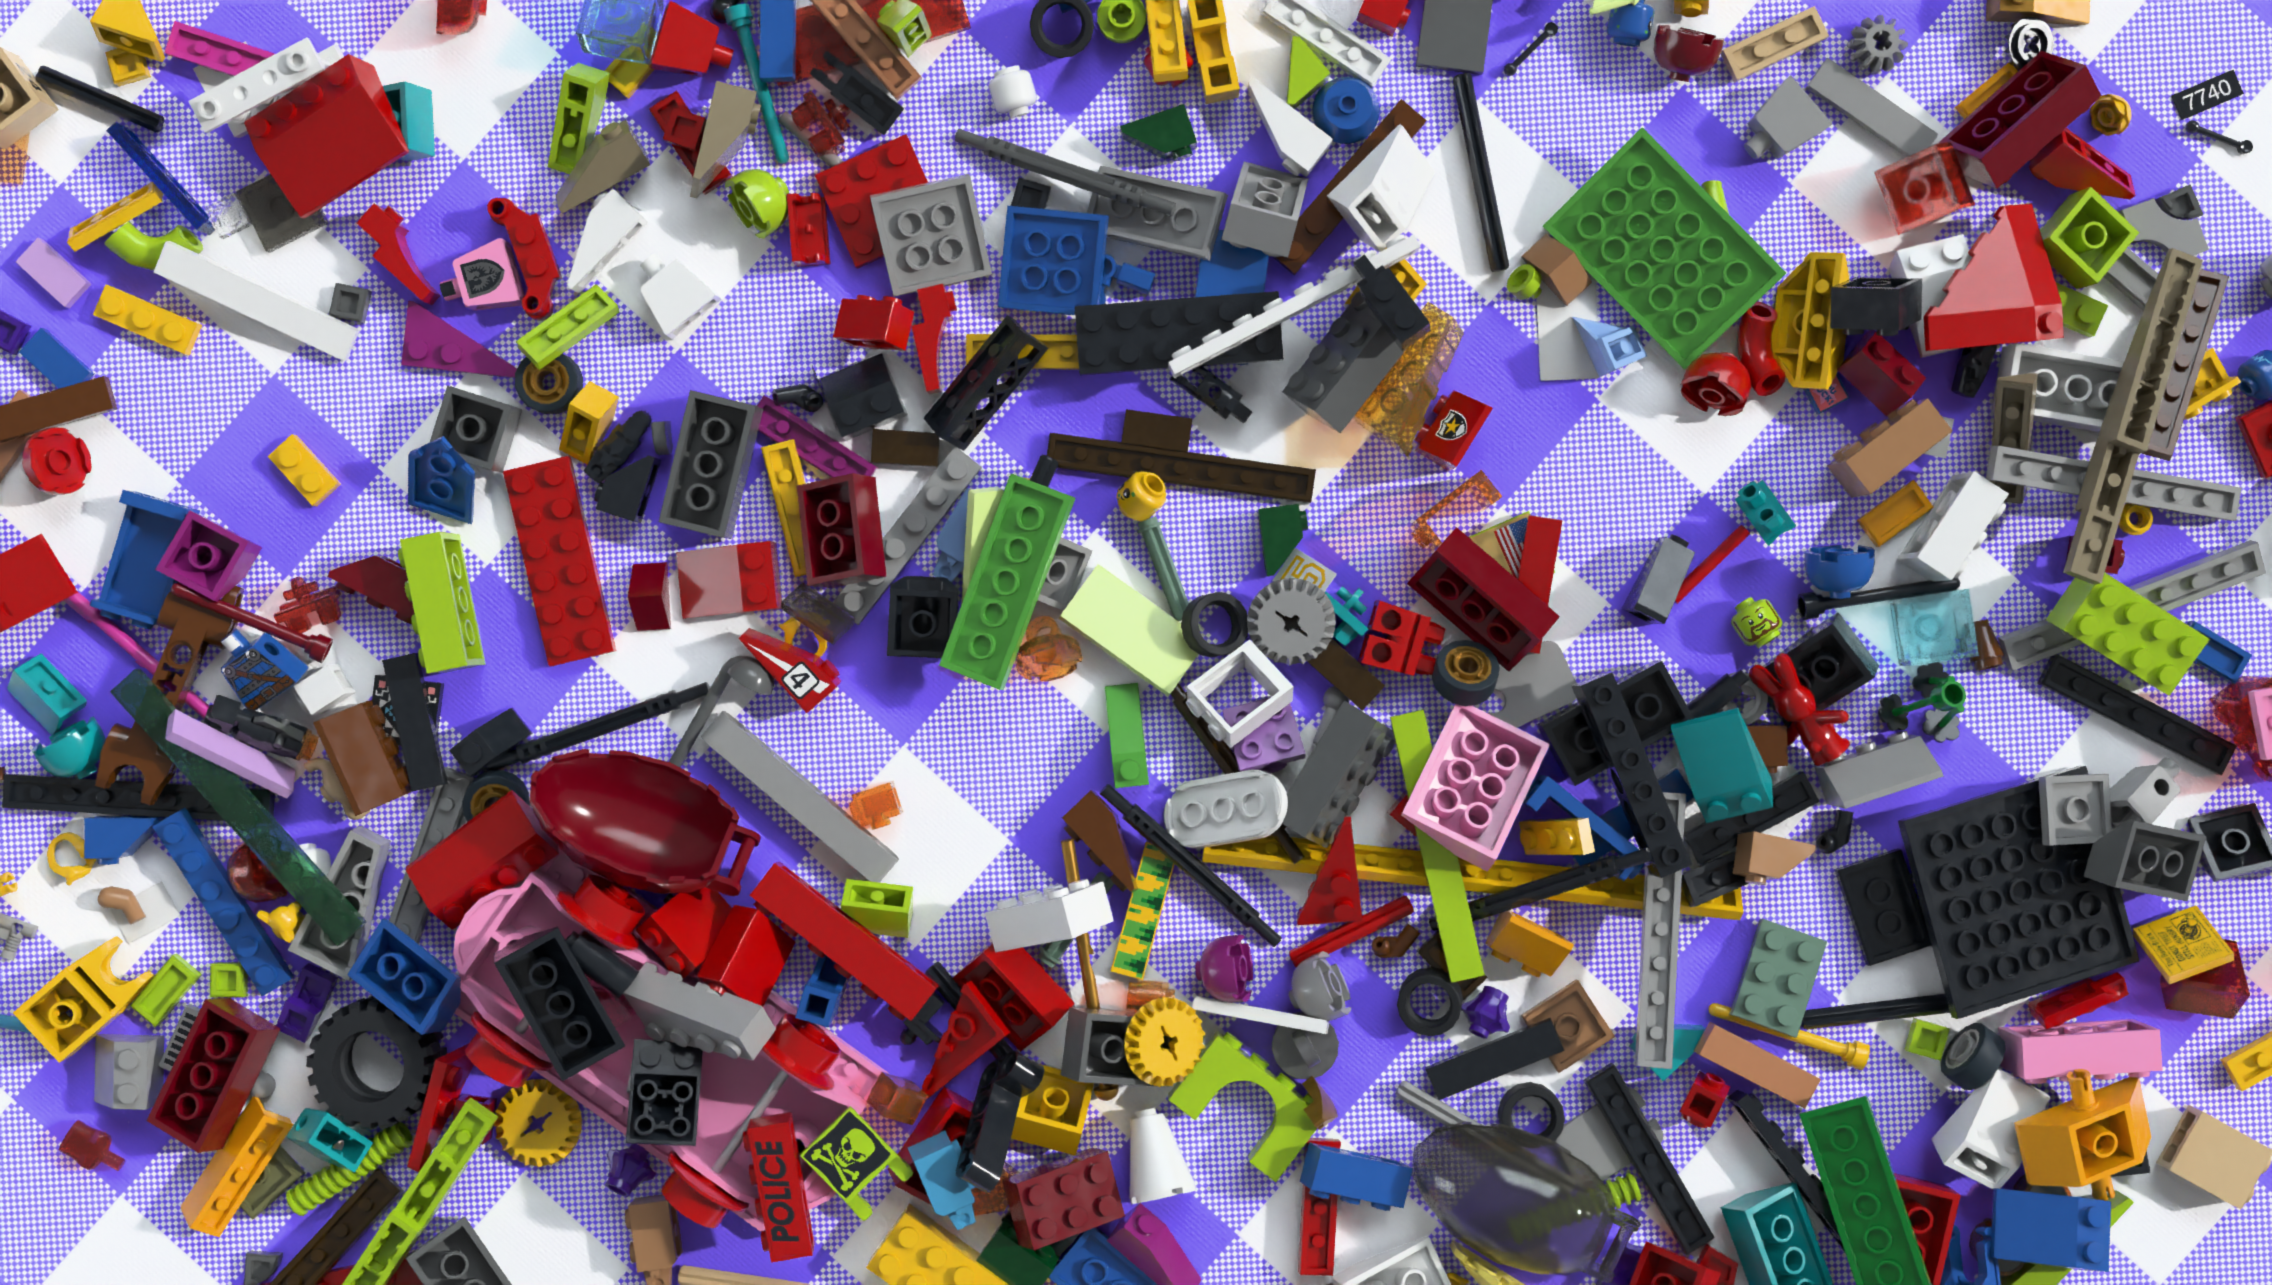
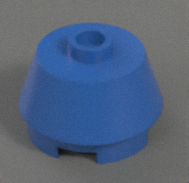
[1312,77,1380,144]

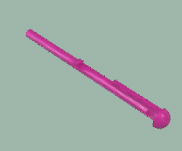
[63,592,209,719]

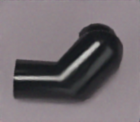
[772,384,823,412]
[1816,810,1854,854]

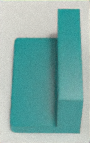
[7,653,87,735]

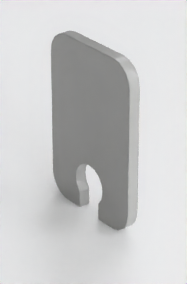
[1488,641,1577,728]
[1553,1087,1664,1188]

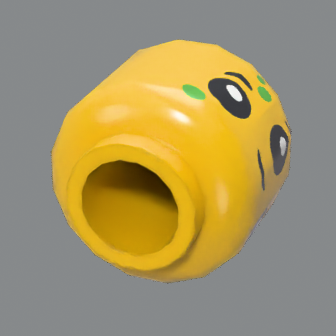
[1116,471,1166,522]

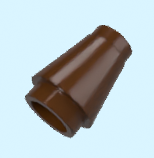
[1968,619,2005,671]

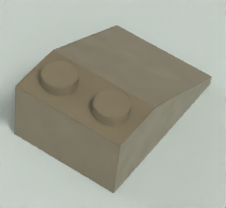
[690,81,761,199]

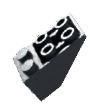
[625,1039,703,1146]

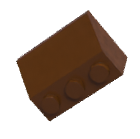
[313,700,412,816]

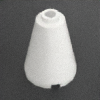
[1129,1108,1197,1205]

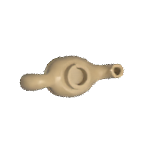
[303,758,370,820]

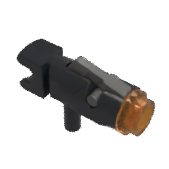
[203,695,319,761]

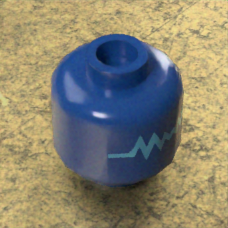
[2237,350,2272,400]

